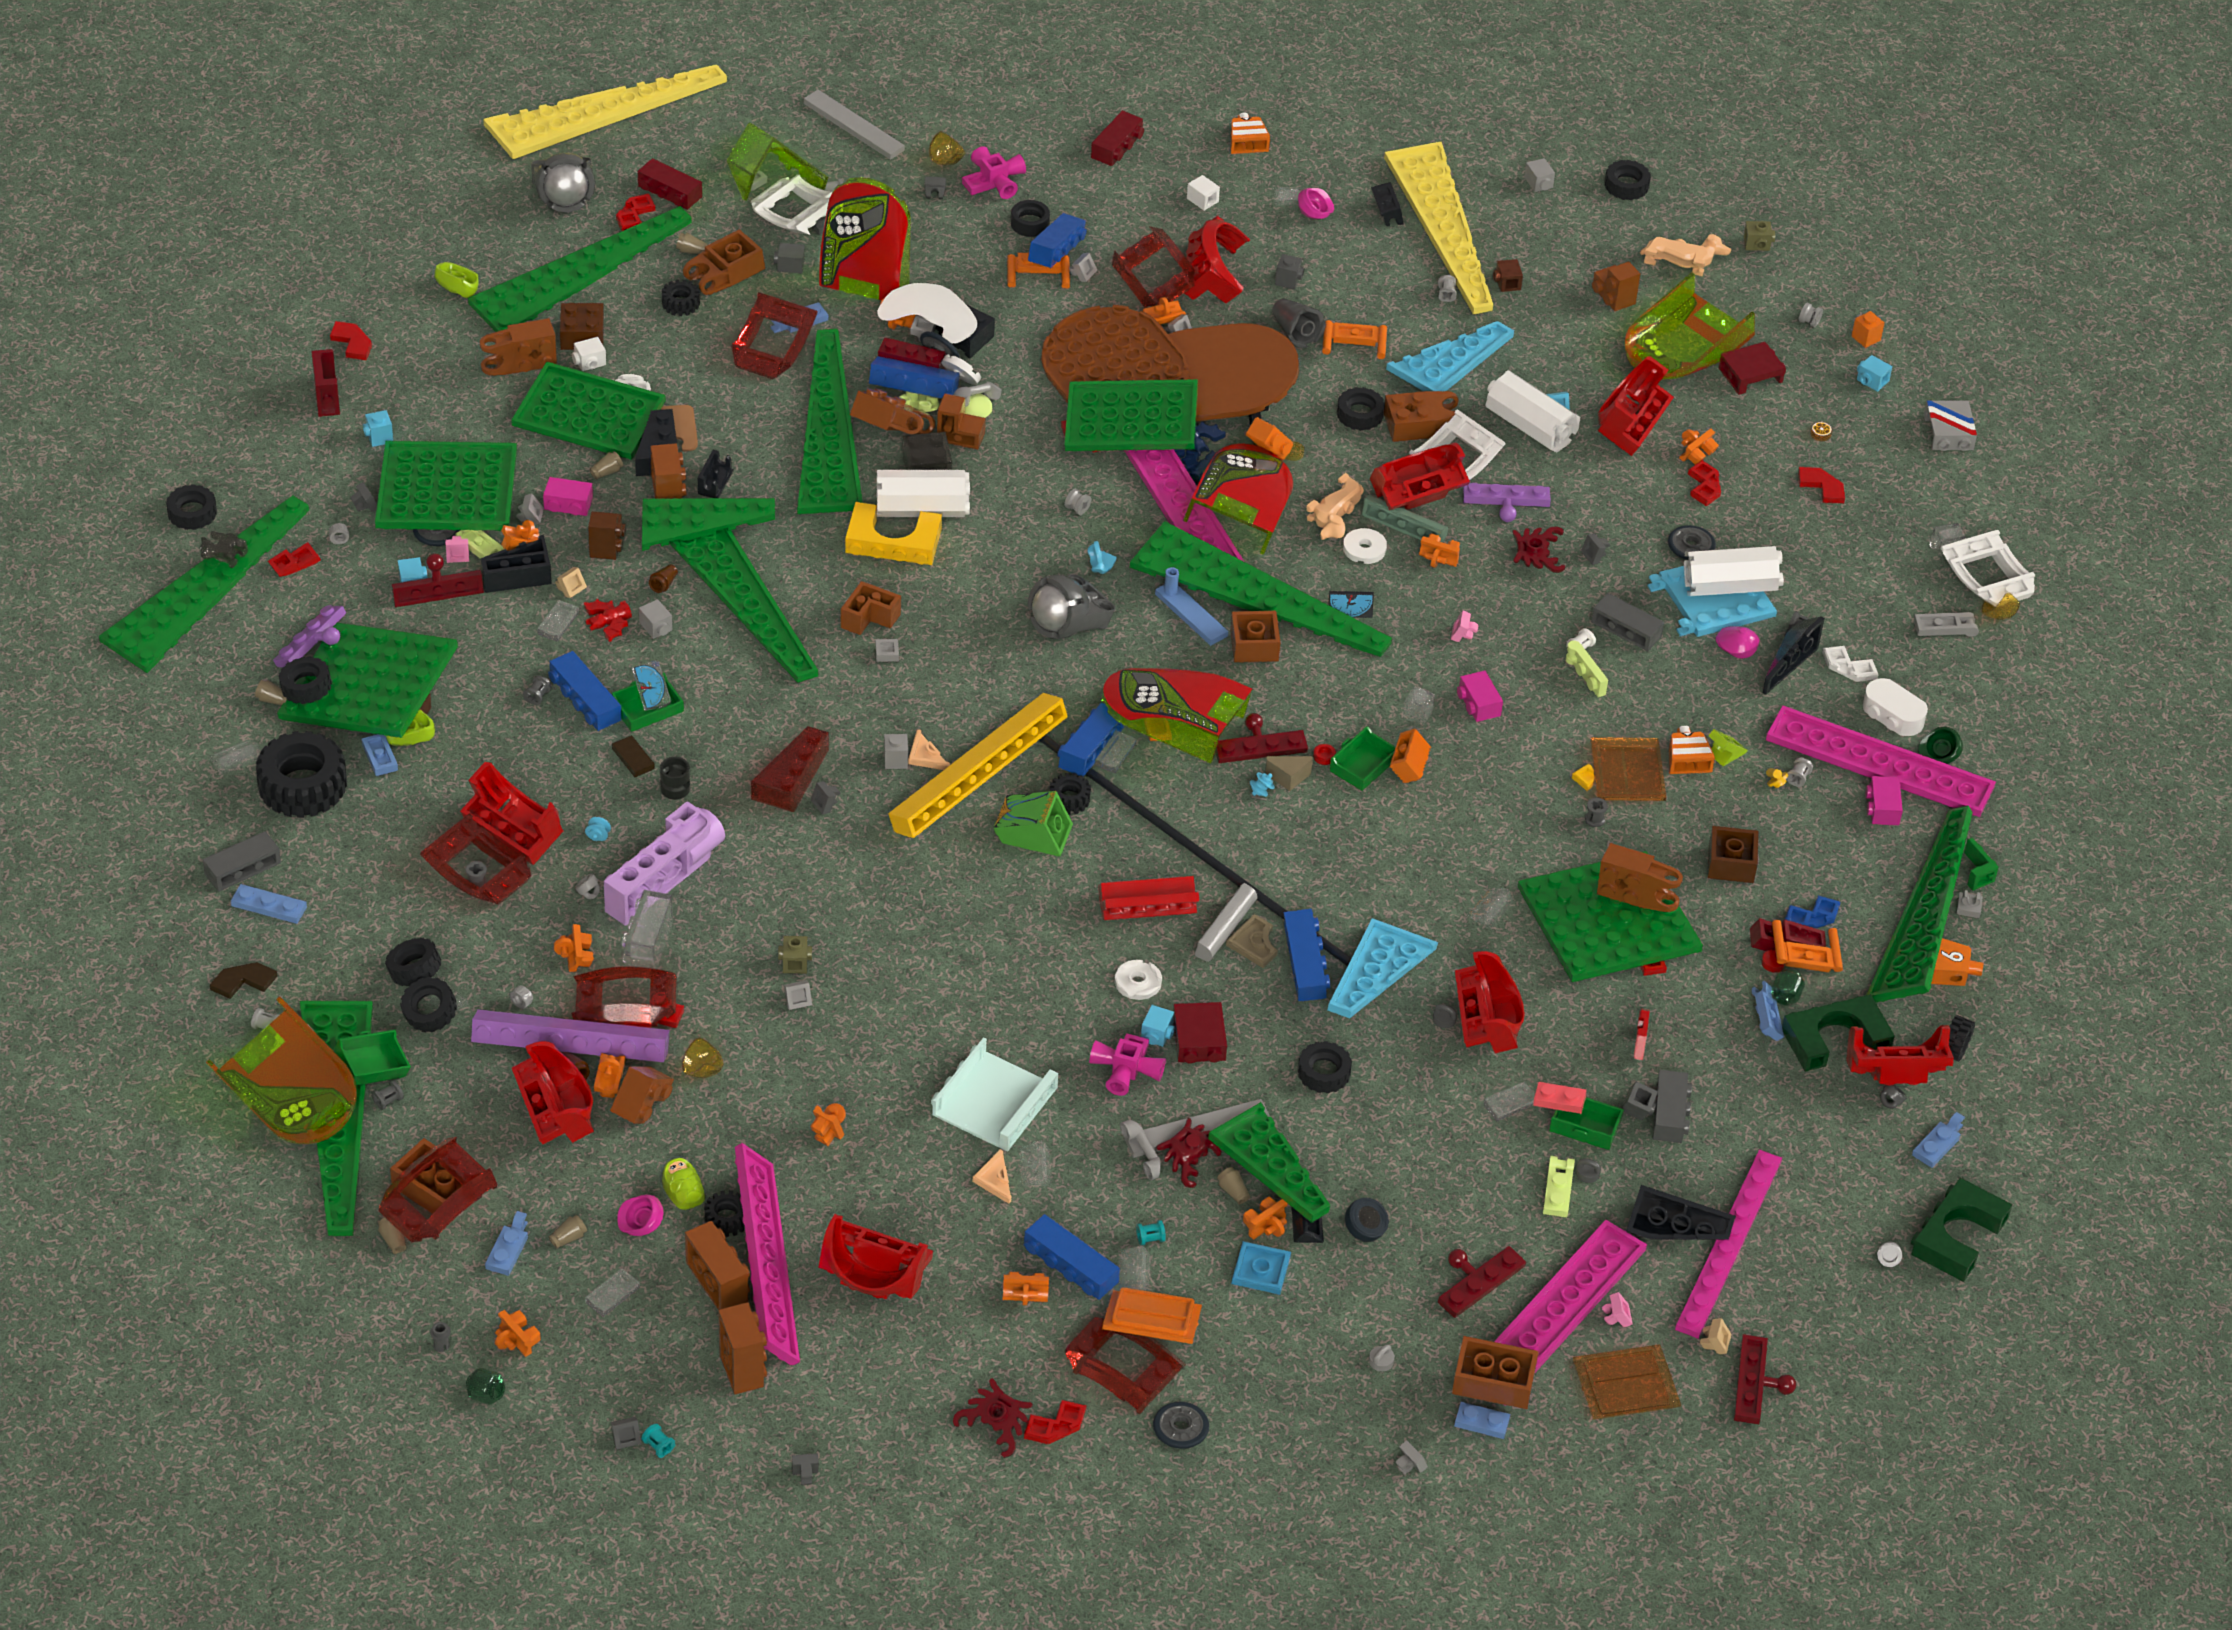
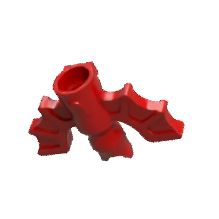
[584,599,632,642]

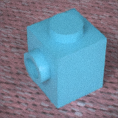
[1857,355,1893,392]
[363,410,393,447]
[398,557,427,583]
[1141,1005,1175,1047]

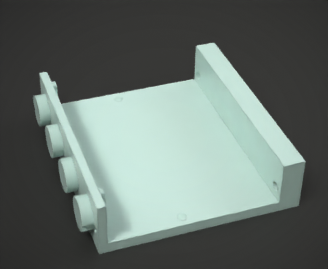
[931,1037,1058,1152]

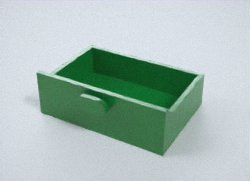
[612,673,684,732]
[1330,726,1396,791]
[333,1030,411,1086]
[1549,1097,1624,1150]

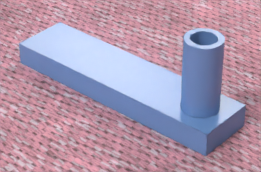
[1155,567,1228,646]

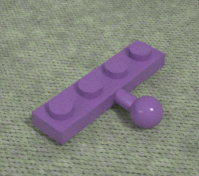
[1463,483,1551,522]
[273,605,346,667]

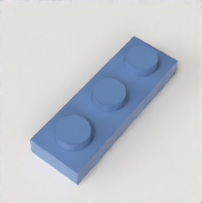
[231,884,307,924]

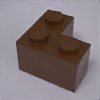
[588,511,626,560]

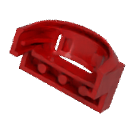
[1181,215,1250,303]
[1598,356,1674,456]
[460,762,563,865]

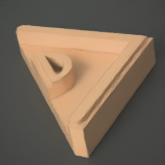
[908,730,950,770]
[972,1149,1011,1204]

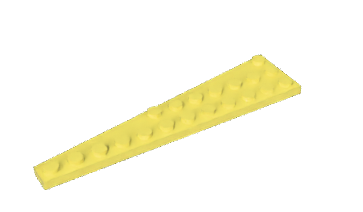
[483,65,727,159]
[1384,142,1493,314]

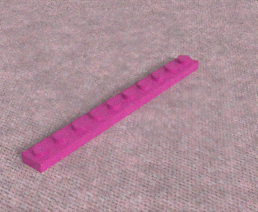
[1675,1150,1782,1339]

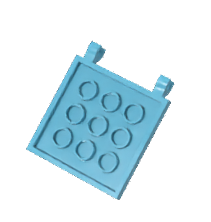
[1647,566,1777,637]

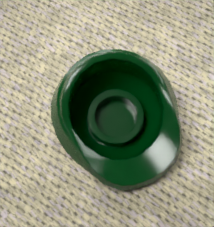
[1918,726,1963,764]

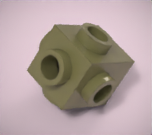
[1743,221,1775,251]
[778,936,812,974]

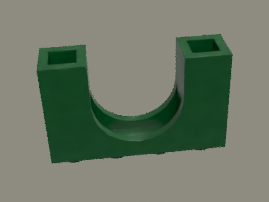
[1782,994,1895,1072]
[1911,1178,2013,1282]

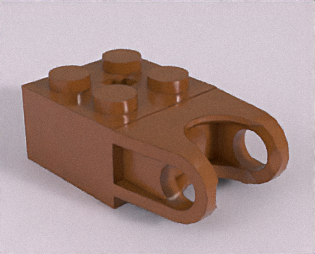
[683,229,765,295]
[480,318,557,376]
[850,388,935,435]
[1384,391,1458,442]
[1597,843,1683,912]

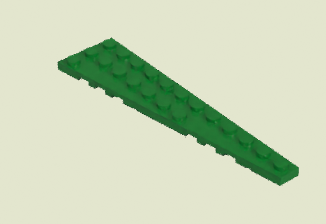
[468,206,692,332]
[797,329,863,514]
[99,495,309,673]
[1129,521,1392,657]

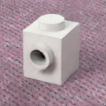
[1187,175,1220,211]
[572,337,606,371]

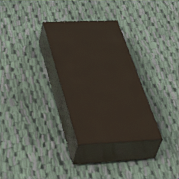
[612,735,655,777]

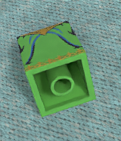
[994,791,1073,856]

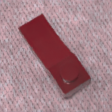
[1750,918,1826,951]

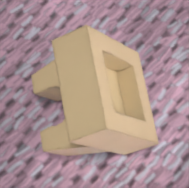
[555,567,587,598]
[1700,1318,1731,1354]

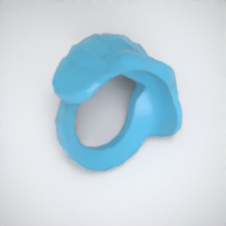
[1087,541,1117,574]

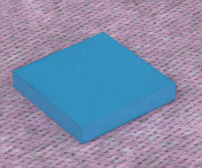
[1231,1241,1291,1295]

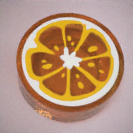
[1810,422,1833,441]

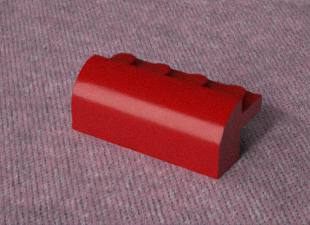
[1098,876,1199,920]

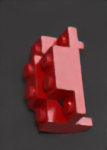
[1370,442,1470,511]
[1455,951,1525,1054]
[1846,1025,1954,1085]
[512,1041,594,1144]
[818,1214,934,1299]

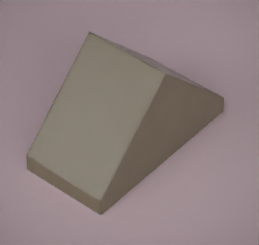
[1265,756,1313,791]

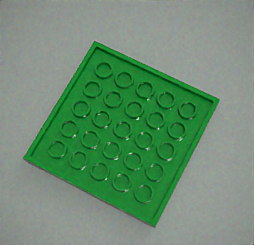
[375,441,517,531]
[277,623,458,738]
[1518,851,1703,982]

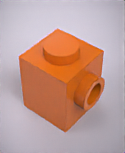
[1852,311,1885,348]

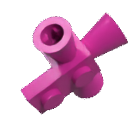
[962,146,1026,199]
[1089,1033,1166,1096]

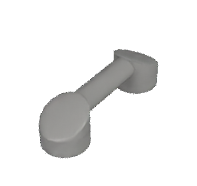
[953,381,1002,407]
[1120,1120,1161,1181]

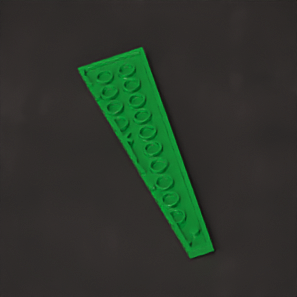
[669,528,818,683]
[1866,805,1973,1002]
[300,1001,373,1236]

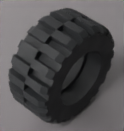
[256,731,347,818]

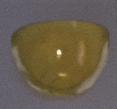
[929,131,966,166]
[1981,593,2020,620]
[682,1038,724,1078]

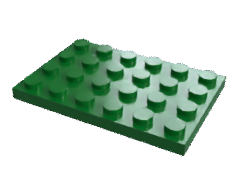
[511,362,666,460]
[1064,379,1198,451]

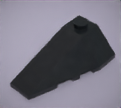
[1762,616,1825,695]
[1626,1185,1736,1240]

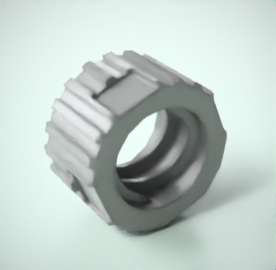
[328,523,349,544]
[510,985,533,1009]

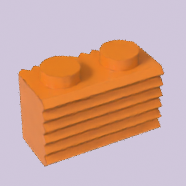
[1246,417,1293,460]
[1389,728,1431,783]

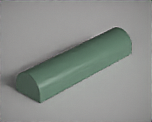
[1362,494,1448,542]

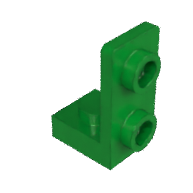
[1964,837,1999,891]

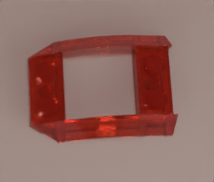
[1112,226,1196,308]
[731,292,818,379]
[420,813,532,905]
[571,966,677,1027]
[379,1137,498,1242]
[1064,1317,1186,1414]

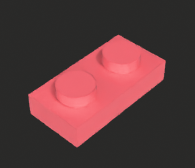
[1534,1082,1586,1114]

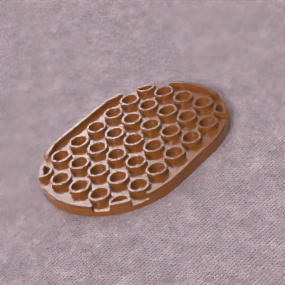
[1041,305,1190,403]
[1168,323,1299,421]

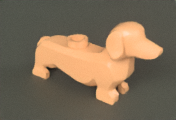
[1640,234,1731,276]
[1307,473,1364,540]

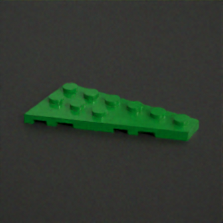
[642,498,775,551]
[1208,1102,1330,1223]

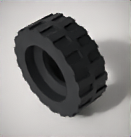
[1605,160,1651,200]
[1337,387,1385,431]
[166,484,217,530]
[279,656,332,704]
[385,937,442,986]
[400,977,457,1033]
[1298,1041,1352,1093]

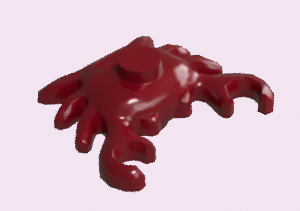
[1512,526,1565,573]
[1156,1118,1222,1188]
[953,1378,1033,1458]

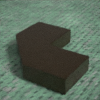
[210,962,278,999]

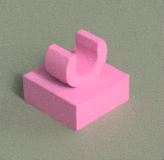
[446,536,469,563]
[1451,611,1478,642]
[1602,1292,1633,1327]

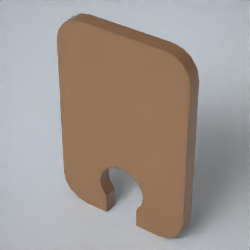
[661,405,698,451]

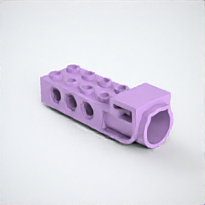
[604,802,725,926]

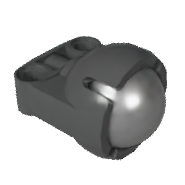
[531,152,596,213]
[1028,574,1115,639]

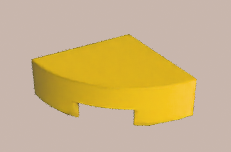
[1572,764,1595,791]

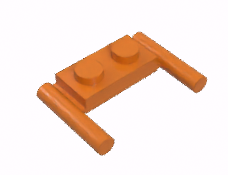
[1007,253,1070,288]
[1322,320,1387,359]
[1772,920,1843,972]

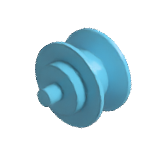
[1250,772,1275,797]
[585,817,611,841]

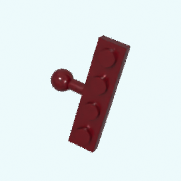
[392,553,484,607]
[1214,713,1308,763]
[1438,1246,1526,1318]
[1734,1334,1796,1424]

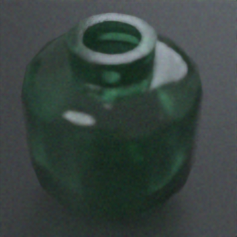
[1771,969,1805,1006]
[466,1368,505,1405]

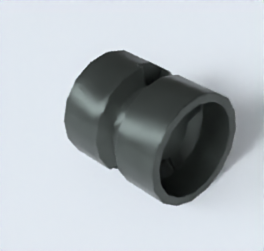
[660,757,690,800]

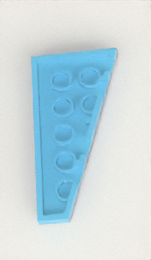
[1386,321,1514,391]
[1327,918,1438,1018]

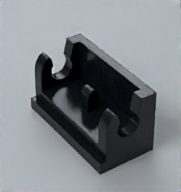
[1371,182,1404,226]
[697,450,734,498]

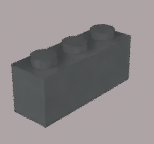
[1592,593,1664,652]
[203,831,281,892]
[1653,1070,1692,1143]

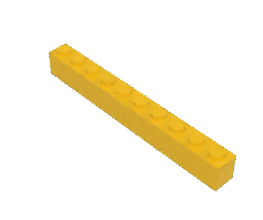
[888,693,1068,838]

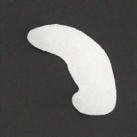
[877,283,977,343]

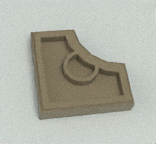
[1226,914,1278,968]

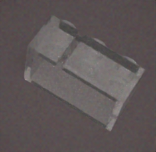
[622,890,673,977]

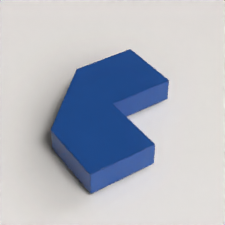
[1785,895,1841,929]

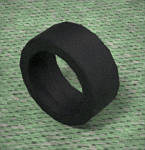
[1011,200,1050,237]

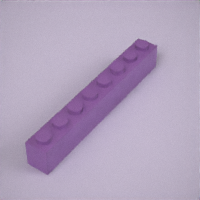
[471,1010,670,1062]

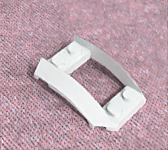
[751,174,842,235]
[1409,410,1505,480]
[1941,530,2035,607]

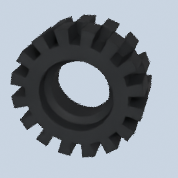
[662,279,700,316]
[1049,773,1091,815]
[1949,1015,1975,1062]
[704,1190,745,1237]

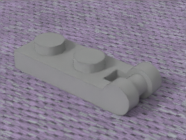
[1913,612,1979,636]

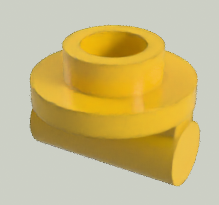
[1766,768,1789,788]

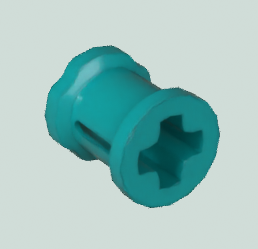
[1136,1220,1166,1246]
[641,1424,675,1458]

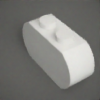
[1863,678,1928,736]

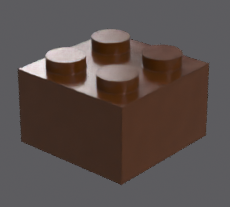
[560,303,604,350]
[1708,826,1759,883]

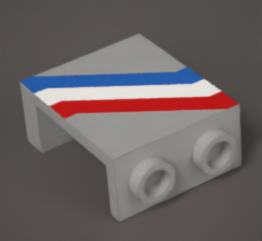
[1924,401,1977,451]

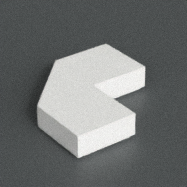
[1822,646,1878,682]

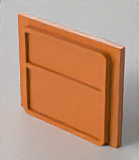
[1102,1288,1202,1344]

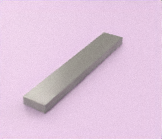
[804,90,905,160]
[1125,1099,1270,1158]

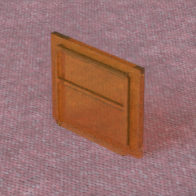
[1590,737,1667,801]
[1573,1344,1681,1420]

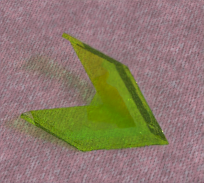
[727,122,829,200]

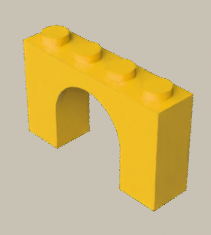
[845,502,942,565]

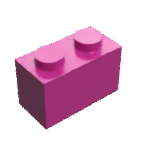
[543,477,593,516]
[1457,671,1503,722]
[1865,776,1903,825]

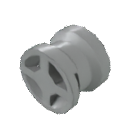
[1799,302,1823,328]
[1064,488,1092,516]

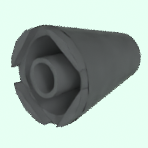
[1272,298,1326,348]

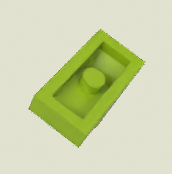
[1708,729,1748,766]

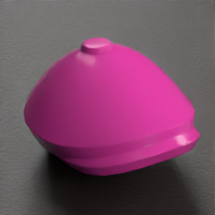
[1298,188,1334,219]
[1716,626,1760,658]
[617,1195,664,1236]

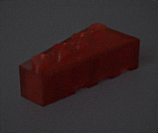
[751,726,829,812]

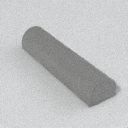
[1195,883,1257,962]

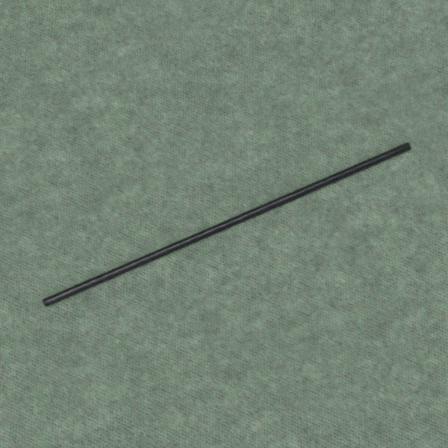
[1039,735,1352,966]

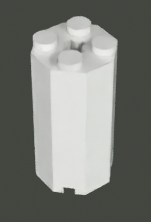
[1485,370,1580,453]
[877,470,970,517]
[1684,546,1784,596]

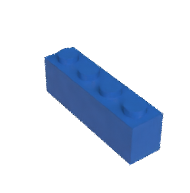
[1028,213,1087,268]
[869,356,960,399]
[548,651,621,731]
[1057,702,1125,777]
[1284,909,1330,1001]
[1024,1214,1120,1300]

